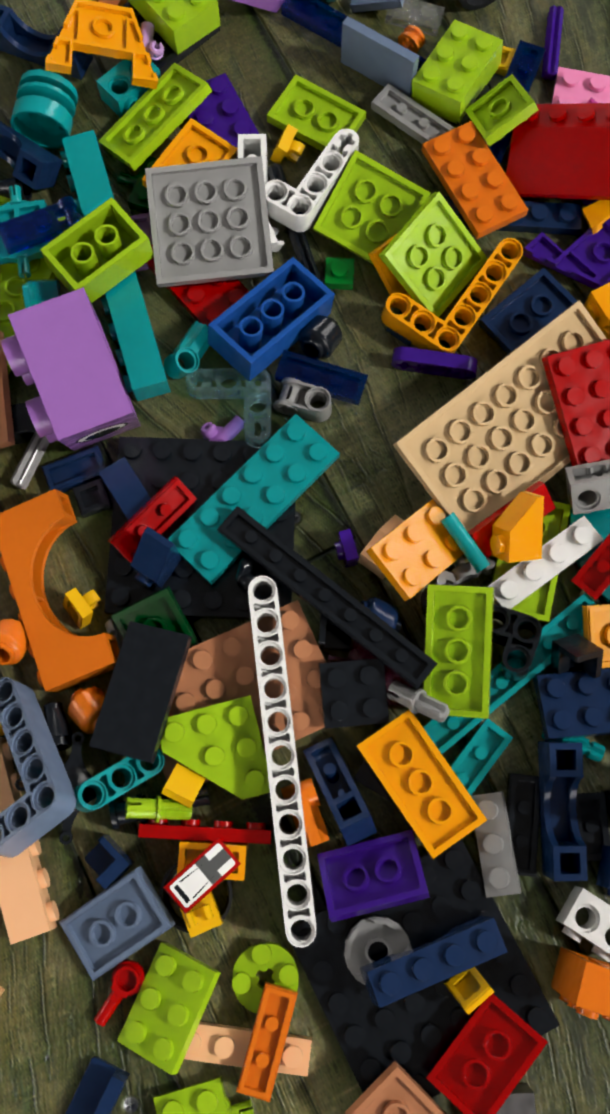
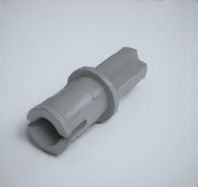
[387,680,450,722]

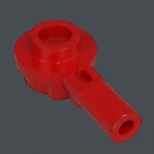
[94,960,145,1027]

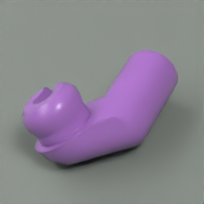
[201,415,246,442]

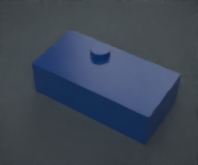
[208,257,335,382]

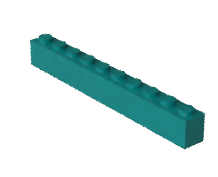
[60,130,171,402]

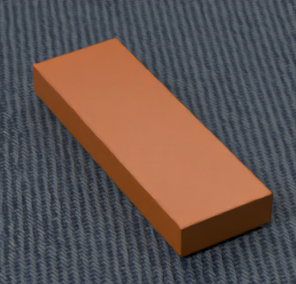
[236,982,298,1102]

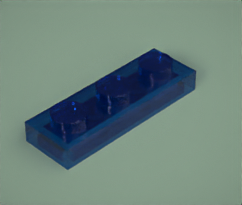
[275,350,368,406]

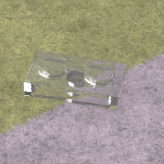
[385,0,445,37]

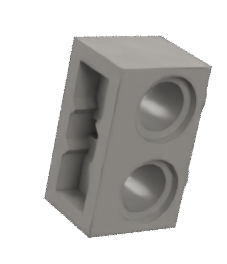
[565,459,610,515]

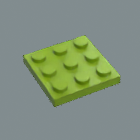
[313,150,431,264]
[378,191,488,317]

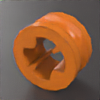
[398,25,426,54]

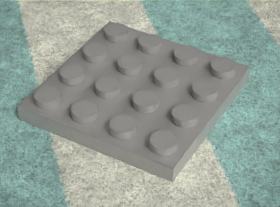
[145,156,274,288]

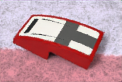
[163,838,241,914]

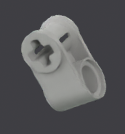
[273,377,332,423]

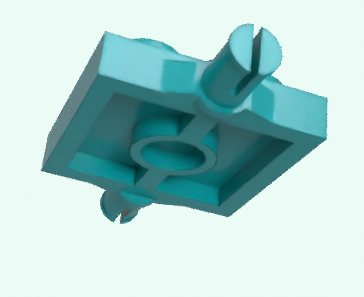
[0,185,51,279]

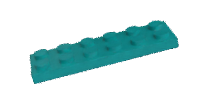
[168,414,340,585]

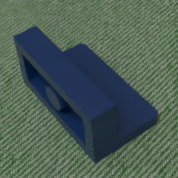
[65,1056,130,1114]

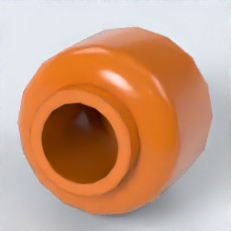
[0,619,29,665]
[67,686,106,734]

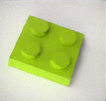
[464,74,539,147]

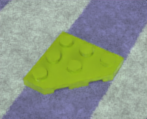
[160,695,270,800]

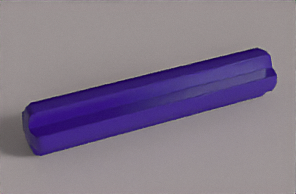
[542,5,564,81]

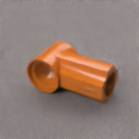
[281,777,330,848]

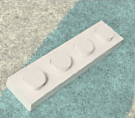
[487,516,604,609]

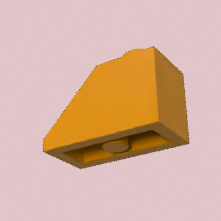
[490,491,544,563]

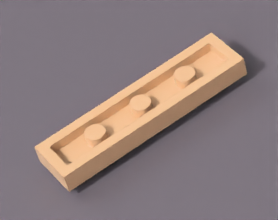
[184,1021,312,1077]

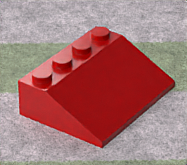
[506,103,610,200]

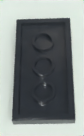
[89,621,192,764]

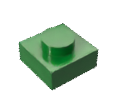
[324,257,354,290]

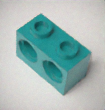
[96,59,161,118]

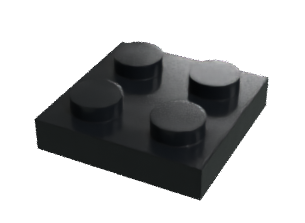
[319,658,389,729]

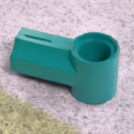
[164,321,210,379]

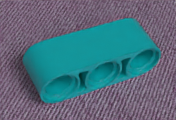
[74,748,165,813]

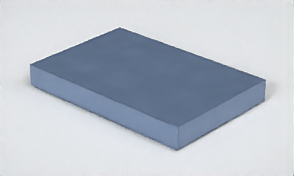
[341,16,419,98]
[59,866,176,981]

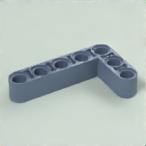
[0,677,77,858]

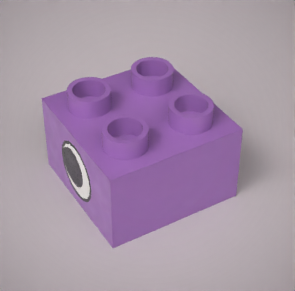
[1,287,141,451]

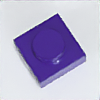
[334,529,359,568]

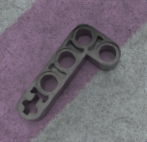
[421,587,542,681]

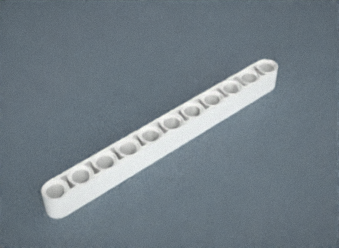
[248,576,316,948]

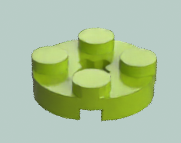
[232,942,299,1013]

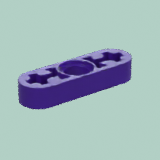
[391,346,478,379]

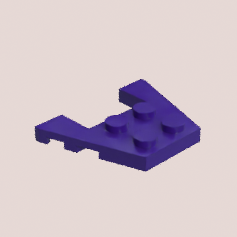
[523,199,610,289]

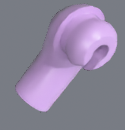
[140,21,164,61]

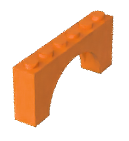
[0,489,120,693]

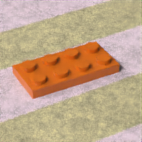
[421,121,529,239]

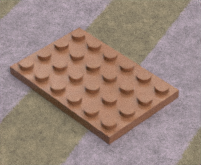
[159,600,326,783]

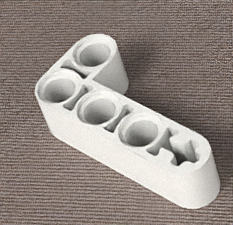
[265,129,359,232]

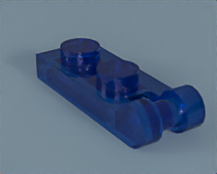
[0,196,82,255]

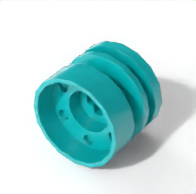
[10,69,79,149]

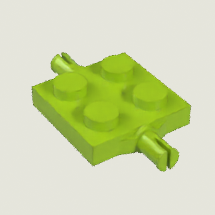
[153,1076,254,1114]

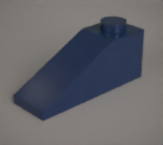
[303,737,377,846]

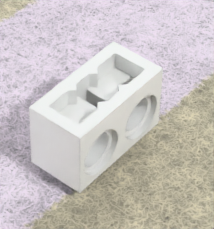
[556,886,610,963]

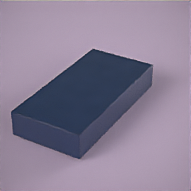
[41,445,106,493]
[98,457,151,520]

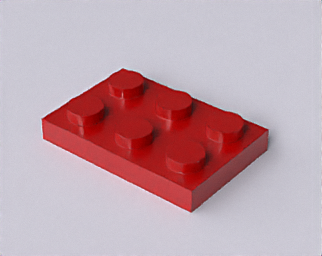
[426,994,548,1114]

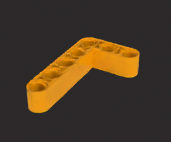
[381,238,523,354]

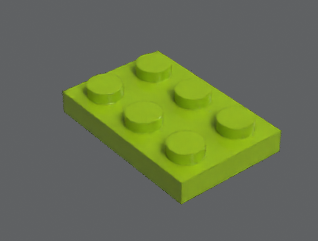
[267,74,366,154]
[117,942,221,1075]

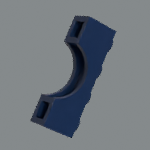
[0,4,93,80]
[0,121,63,190]
[538,741,588,881]
[360,915,508,1008]

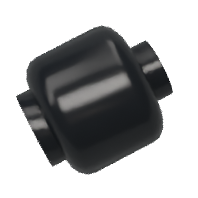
[299,315,342,359]

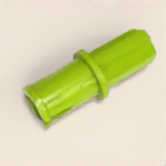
[125,795,192,823]

